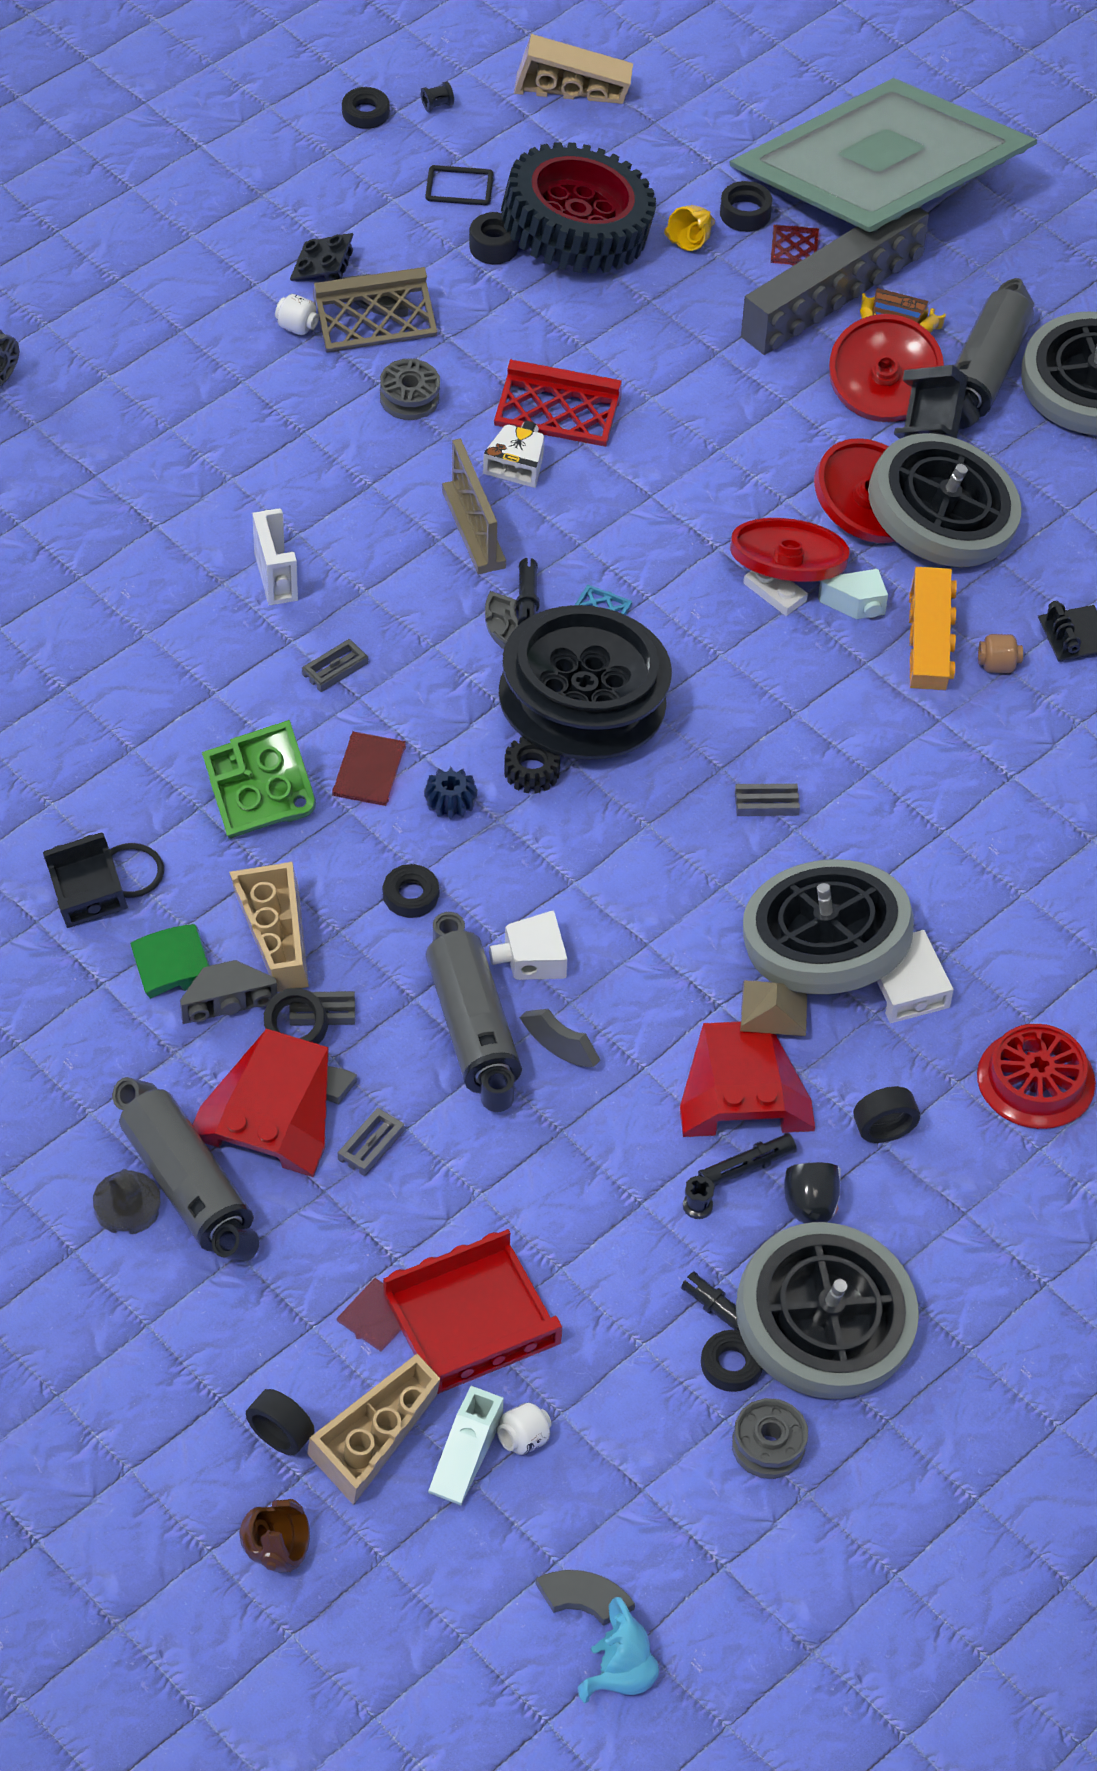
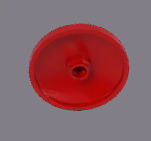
[829,314,944,422]
[814,438,895,543]
[730,518,850,582]

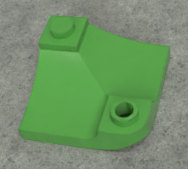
[202,720,316,838]

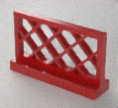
[494,359,622,447]

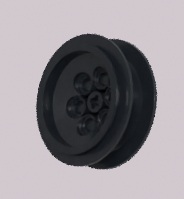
[498,605,672,760]

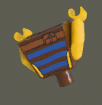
[860,288,946,333]

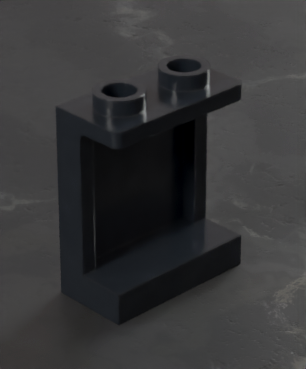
[894,365,968,439]
[43,832,128,928]

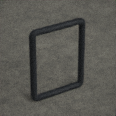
[425,165,494,205]

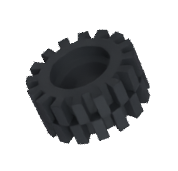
[504,737,560,794]

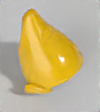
[664,205,715,251]

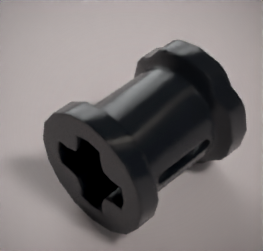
[420,81,454,112]
[683,1176,715,1219]

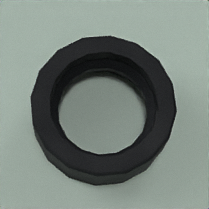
[720,181,773,232]
[264,988,328,1044]
[853,1086,920,1143]
[246,1389,314,1455]

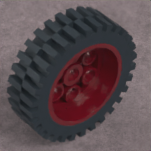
[501,142,656,273]

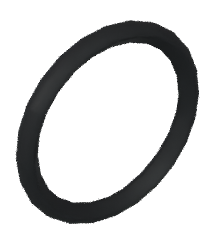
[110,843,164,898]

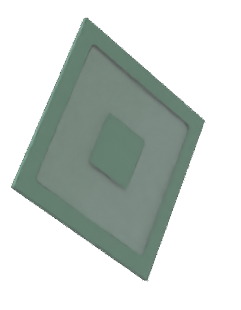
[729,78,1037,232]

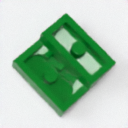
[130,924,210,999]

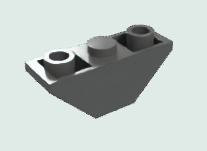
[180,960,277,1024]

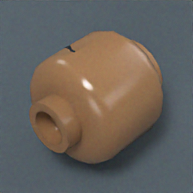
[978,634,1023,673]

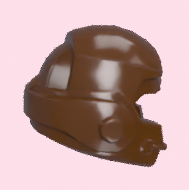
[239,1499,310,1573]

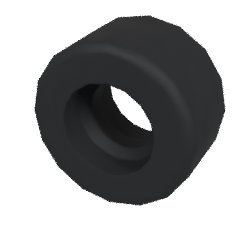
[469,212,519,265]

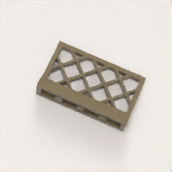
[313,267,437,352]
[442,438,506,574]

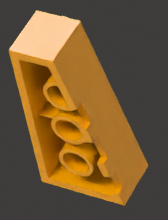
[909,567,957,690]

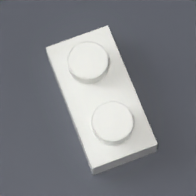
[744,570,808,616]

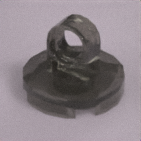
[93,1169,161,1234]

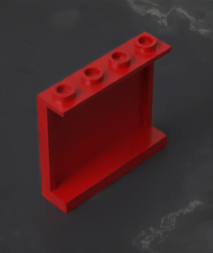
[383,1229,562,1394]

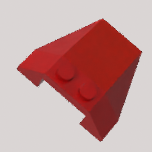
[680,1021,815,1137]
[193,1028,329,1177]

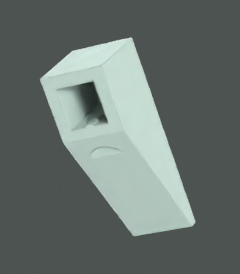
[428,1386,504,1505]

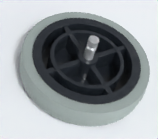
[1021,311,1097,435]
[868,433,1021,567]
[743,859,914,994]
[736,1222,919,1399]

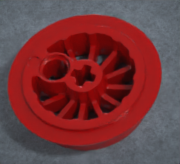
[977,1024,1096,1129]

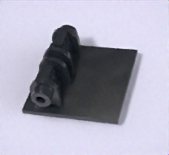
[290,233,354,281]
[1038,601,1097,662]

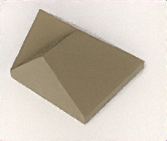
[740,980,807,1036]

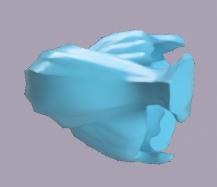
[578,1597,659,1703]

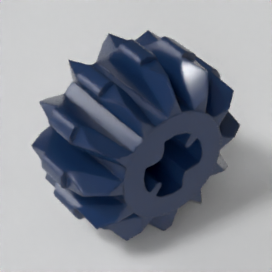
[424,766,477,820]

